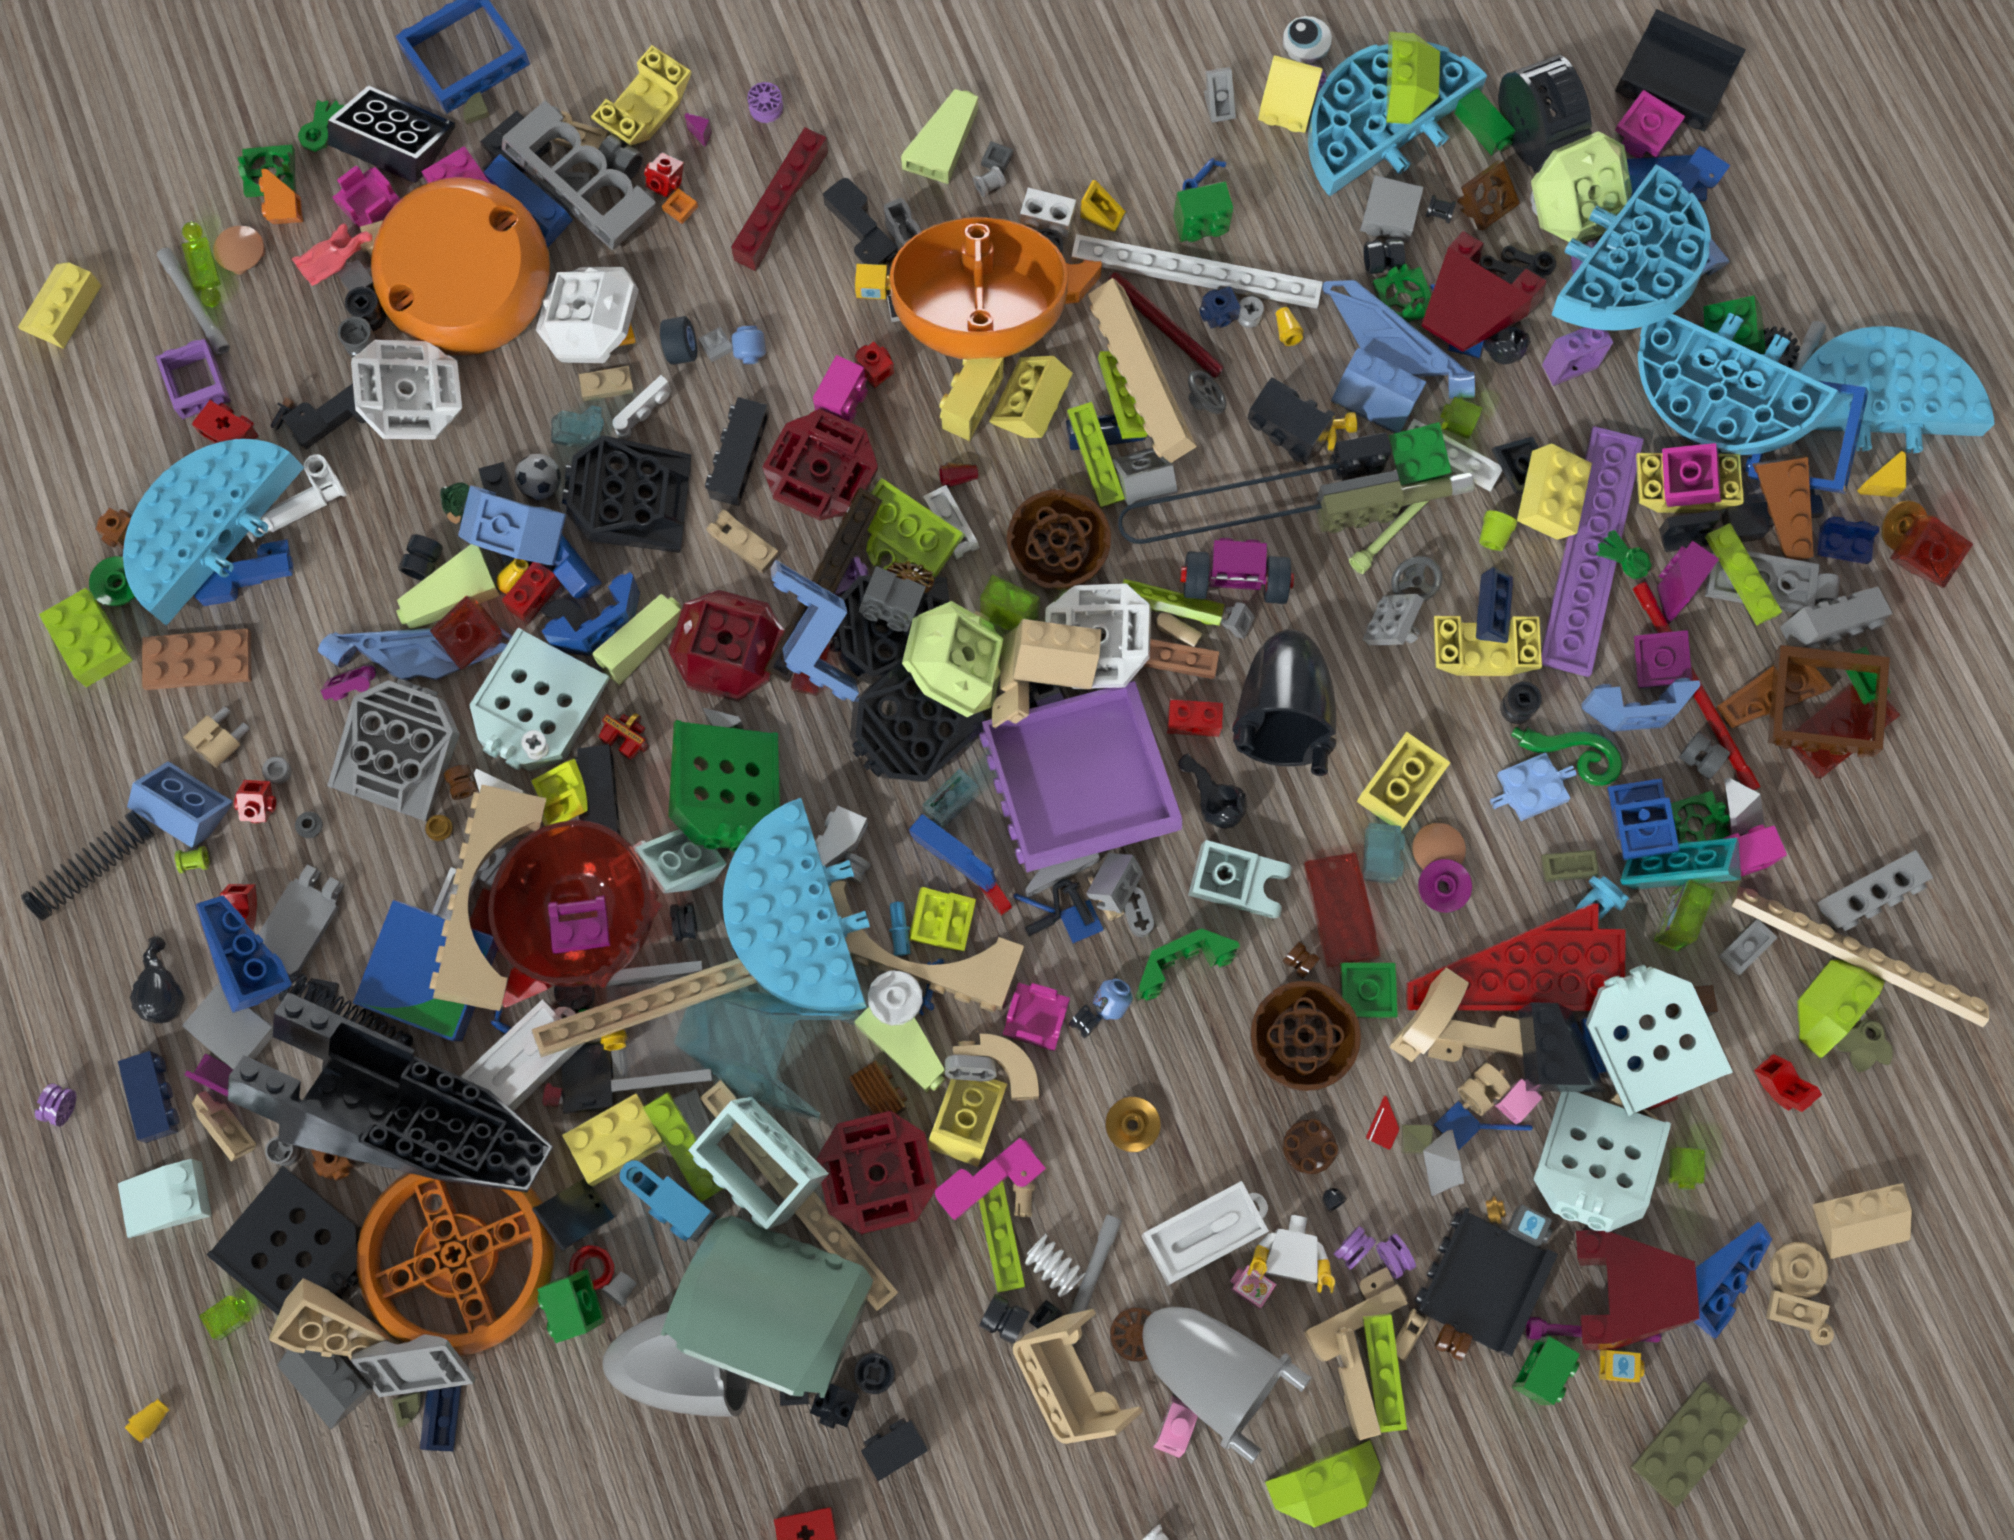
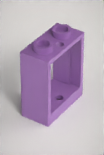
[1542,327,1613,386]
[156,339,231,420]

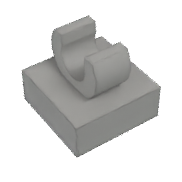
[698,327,733,363]
[1221,602,1255,639]

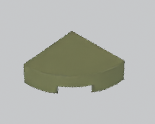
[463,91,490,124]
[392,1391,423,1428]

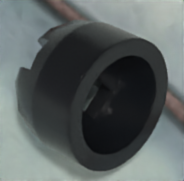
[1322,1187,1347,1212]

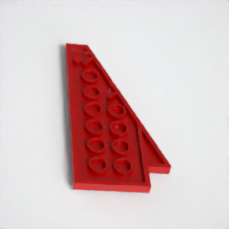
[1406,903,1625,1011]

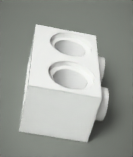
[1020,188,1076,238]

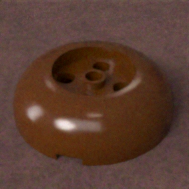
[1007,489,1111,590]
[1250,981,1361,1091]

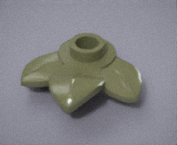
[1837,1020,1893,1073]

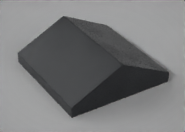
[1492,436,1539,494]

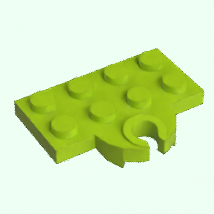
[866,478,965,578]

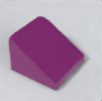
[685,113,712,147]

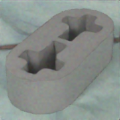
[1123,887,1154,937]
[945,1055,996,1081]

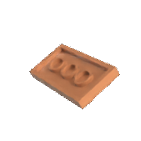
[142,629,251,690]

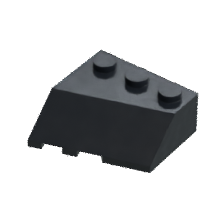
[1247,377,1336,465]
[1518,1002,1606,1092]

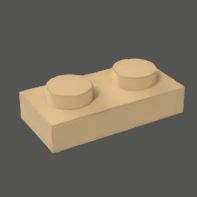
[579,366,634,401]

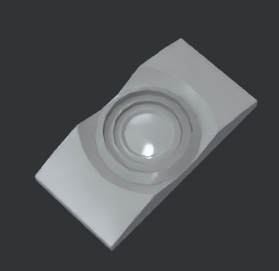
[351,1334,476,1397]

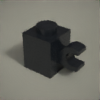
[1029,681,1065,709]

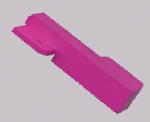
[935,1138,1046,1221]

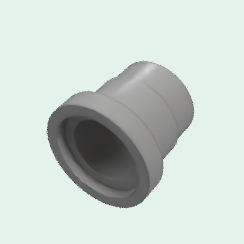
[602,1271,637,1307]

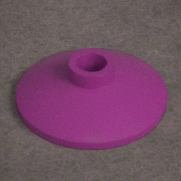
[1418,859,1472,913]

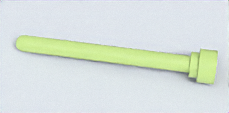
[1349,501,1428,574]

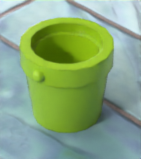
[1479,510,1518,551]

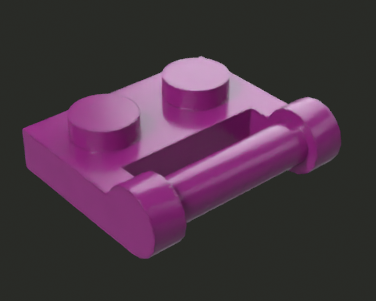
[320,665,376,701]
[548,895,610,953]

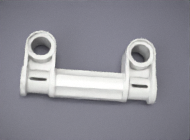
[247,454,347,542]

